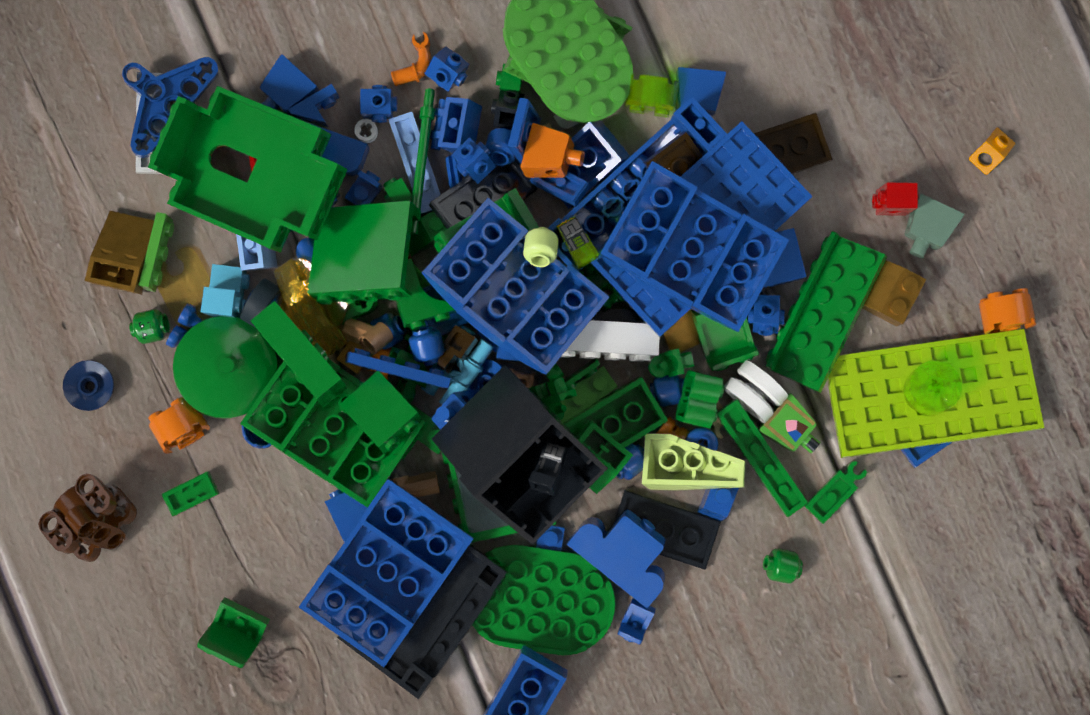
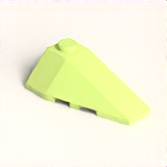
[642,434,745,490]

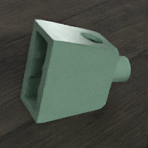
[904,194,964,258]

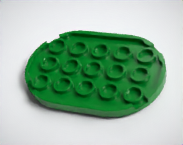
[473,544,615,655]

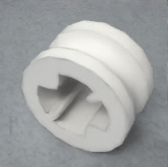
[354,119,378,143]

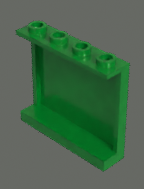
[307,201,421,305]

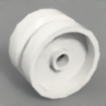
[724,360,788,423]

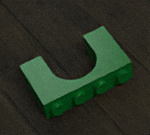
[396,258,456,330]

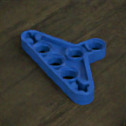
[122,57,218,158]

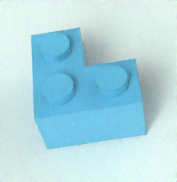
[201,264,250,318]

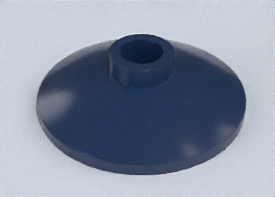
[63,360,114,411]

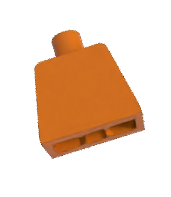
[520,123,585,178]

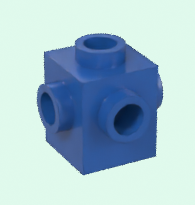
[425,46,470,92]
[360,85,398,123]
[451,137,496,184]
[748,295,785,336]

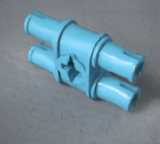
[421,325,494,405]

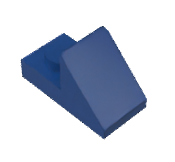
[288,84,340,127]

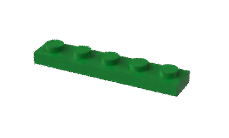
[717,399,808,517]

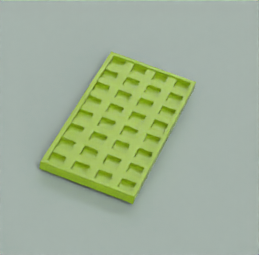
[827,329,1045,458]

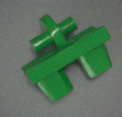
[648,349,694,378]
[530,377,577,420]

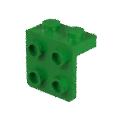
[197,597,270,668]

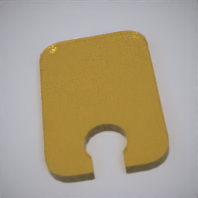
[157,247,213,330]

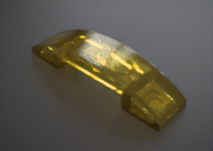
[274,257,348,357]

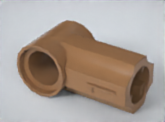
[342,318,393,355]
[390,471,440,498]

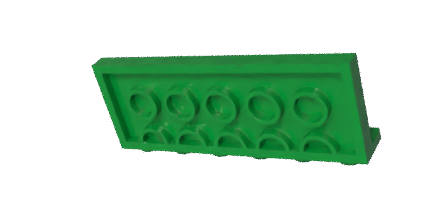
[766,231,887,393]

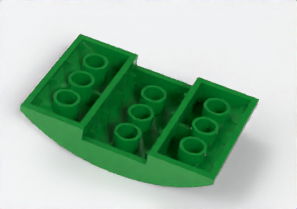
[240,360,426,508]

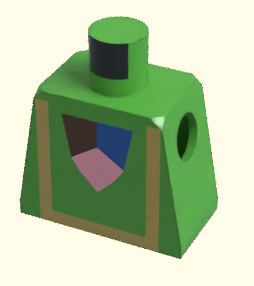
[757,393,821,454]

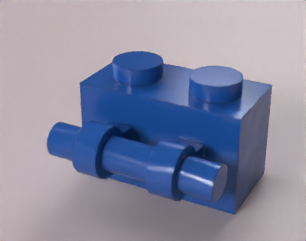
[430,97,482,153]

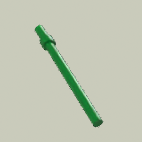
[411,88,435,235]

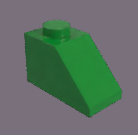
[409,211,447,257]

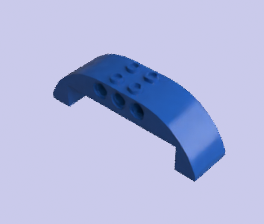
[548,96,727,271]

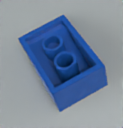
[561,120,630,209]

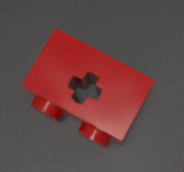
[872,182,918,216]

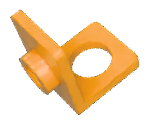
[969,127,1015,175]

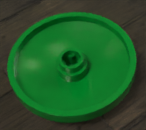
[173,316,277,419]

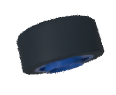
[240,278,282,327]

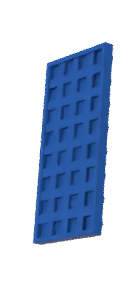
[589,121,813,337]

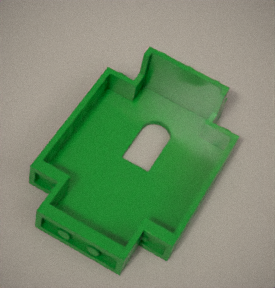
[148,86,348,253]

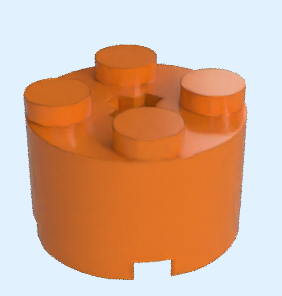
[979,288,1036,334]
[148,397,210,454]

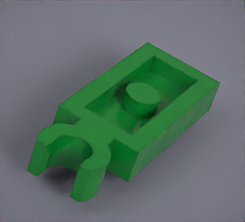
[804,460,867,524]

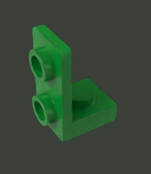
[546,359,600,390]

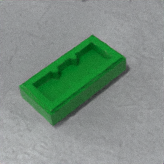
[162,471,220,517]

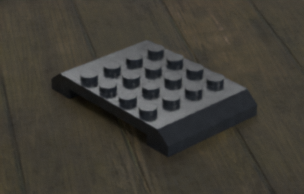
[337,544,508,699]

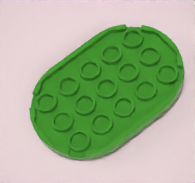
[503,0,633,123]

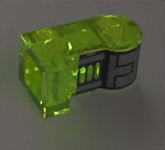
[556,216,599,269]

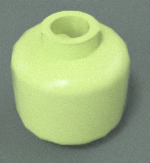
[523,227,559,267]

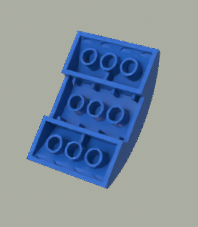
[600,161,789,332]
[422,198,609,375]
[299,478,474,667]

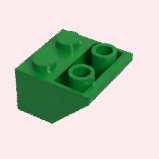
[576,421,633,494]

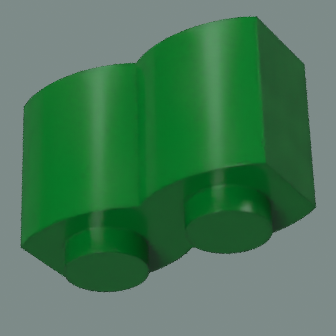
[676,370,724,428]

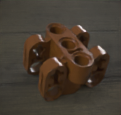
[38,473,137,562]

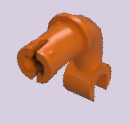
[391,32,432,87]

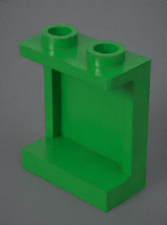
[690,309,759,371]
[339,371,422,454]

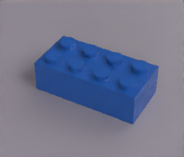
[483,645,568,715]

